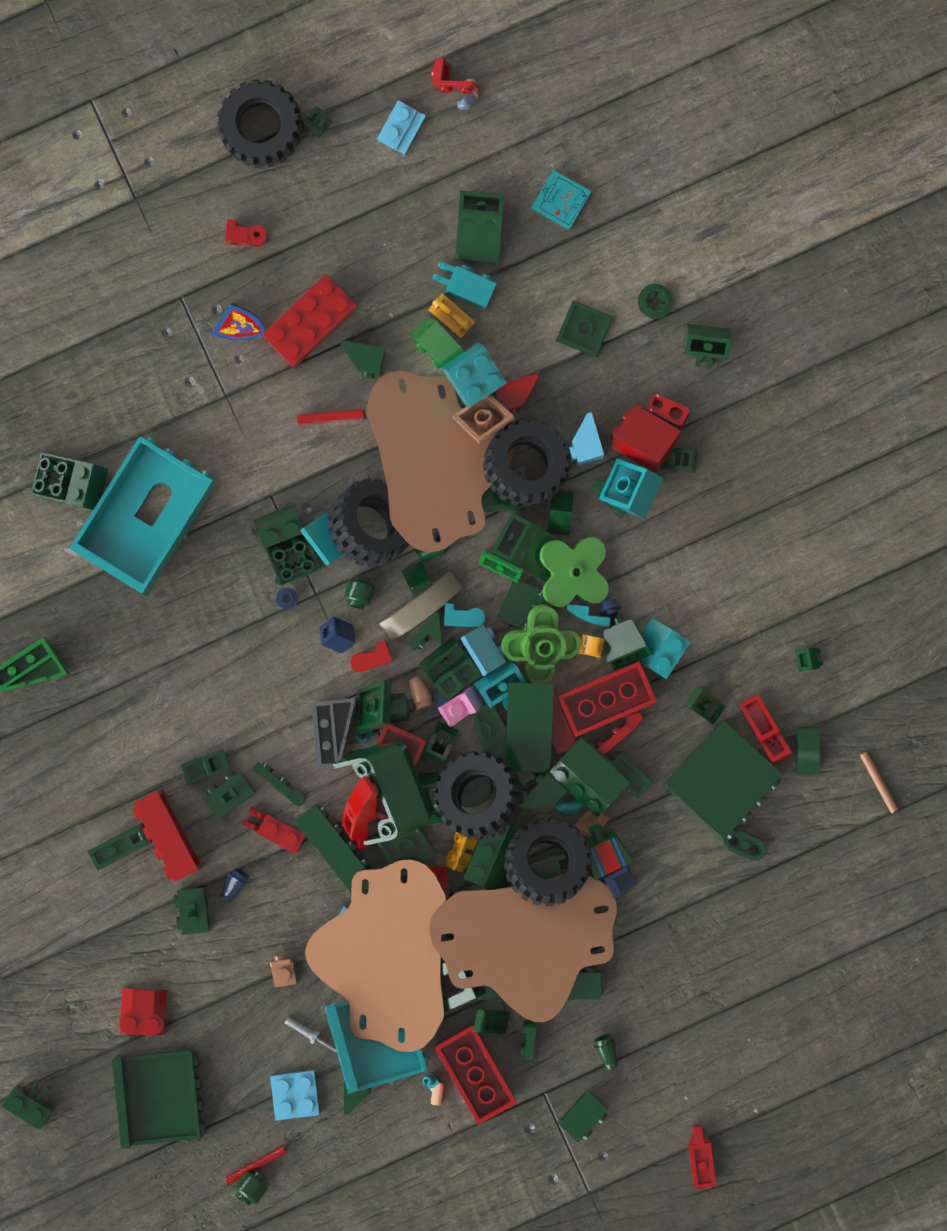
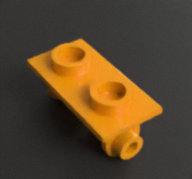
[428,293,475,338]
[445,832,478,873]

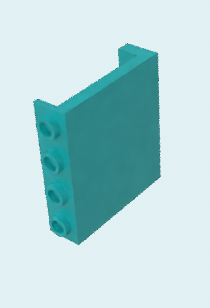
[325,1001,429,1094]

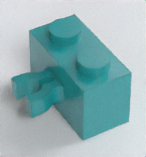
[473,660,526,711]

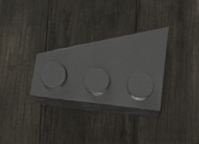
[311,698,357,769]

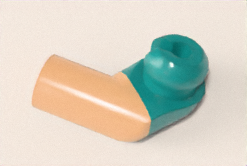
[422,1074,444,1105]

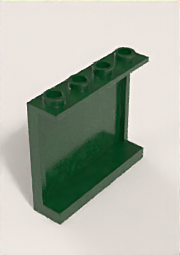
[662,720,782,841]
[112,1049,206,1149]

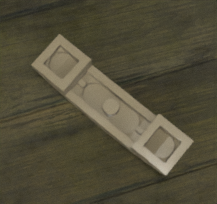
[379,570,463,641]

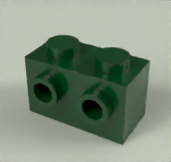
[558,1089,608,1143]

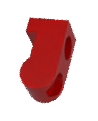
[225,219,267,247]
[646,394,691,430]
[350,640,393,672]

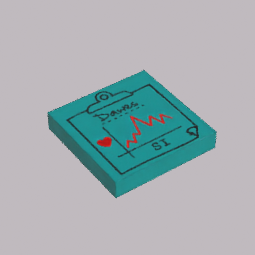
[531,170,591,230]

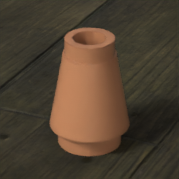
[409,676,434,711]

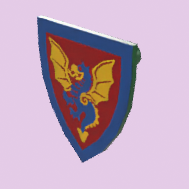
[211,303,265,340]

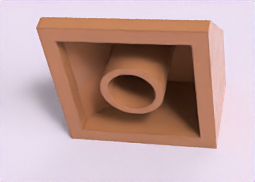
[453,394,515,444]

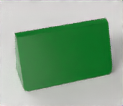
[478,550,524,583]

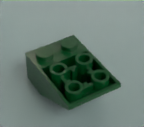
[455,190,504,264]
[30,452,108,510]
[254,503,321,586]
[491,513,569,582]

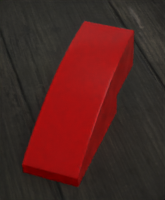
[739,694,792,766]

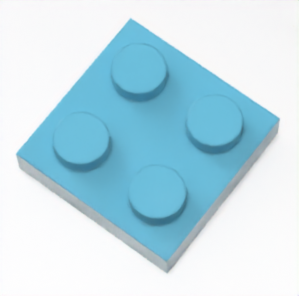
[270,1070,320,1121]

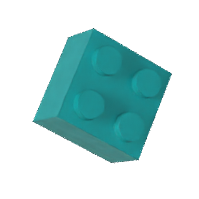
[441,343,507,407]

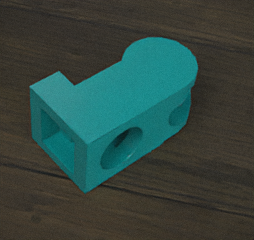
[444,603,485,627]

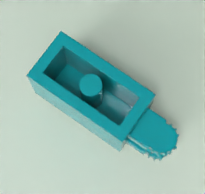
[432,262,497,310]

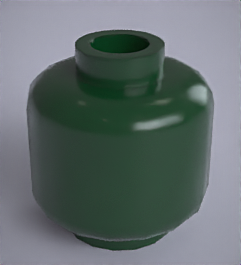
[344,575,376,610]
[389,693,414,723]
[234,1171,268,1206]

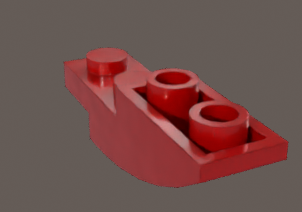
[342,776,379,851]

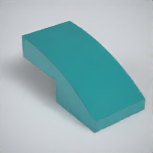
[566,605,610,627]

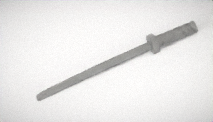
[284,1016,394,1085]

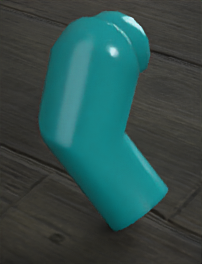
[555,799,584,815]

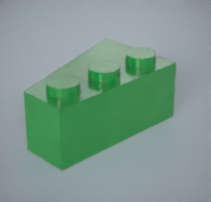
[409,316,465,383]
[0,637,71,692]

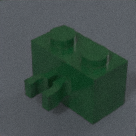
[684,323,732,369]
[203,771,256,820]
[174,886,210,935]
[2,1079,55,1130]

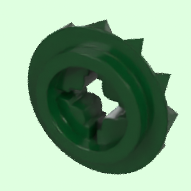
[638,284,673,319]

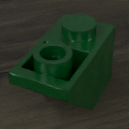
[518,773,567,809]

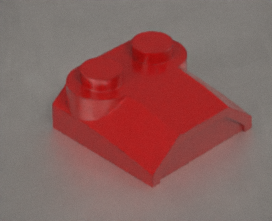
[119,987,167,1036]

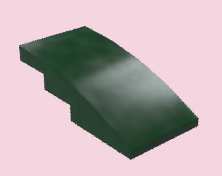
[505,683,553,773]

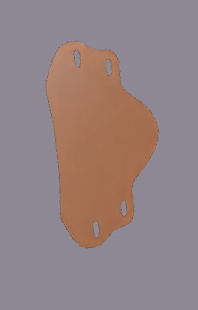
[366,371,513,552]
[305,860,446,1052]
[429,873,617,1022]

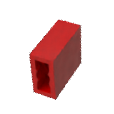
[610,404,681,473]

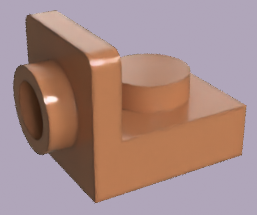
[269,954,297,988]

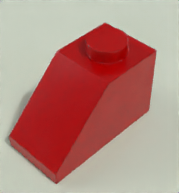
[495,374,538,415]

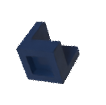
[319,617,356,653]
[603,866,636,898]

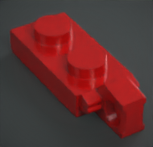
[688,1125,716,1189]

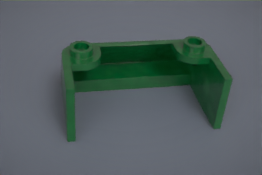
[333,741,432,845]

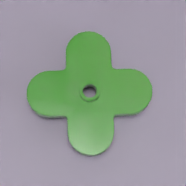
[540,537,609,607]
[501,604,581,684]

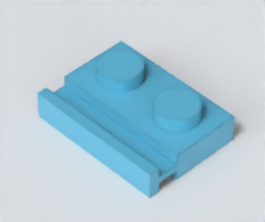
[377,100,426,155]

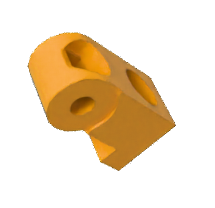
[578,634,605,658]

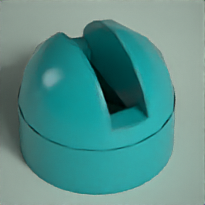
[355,730,373,744]

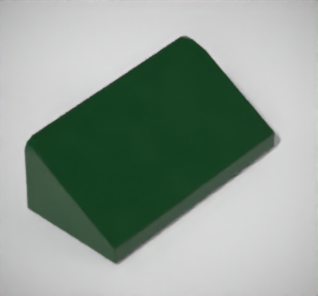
[419,637,469,683]

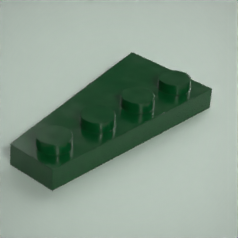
[472,704,535,794]

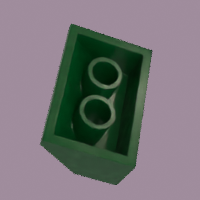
[548,736,632,817]
[463,824,519,890]

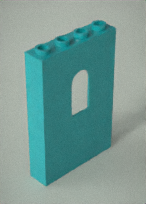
[69,436,217,597]

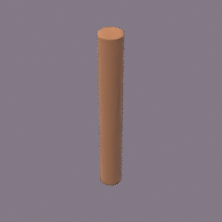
[859,751,899,813]

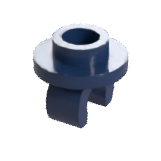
[276,587,299,610]

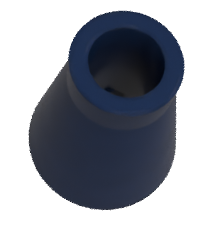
[220,868,249,902]

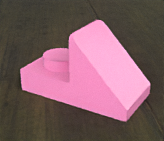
[438,684,485,727]

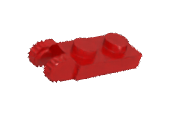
[595,712,643,756]
[242,807,306,854]

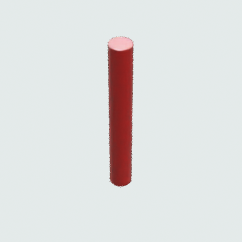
[225,1146,287,1185]

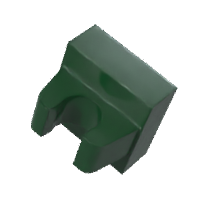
[302,106,333,138]
[795,647,823,672]

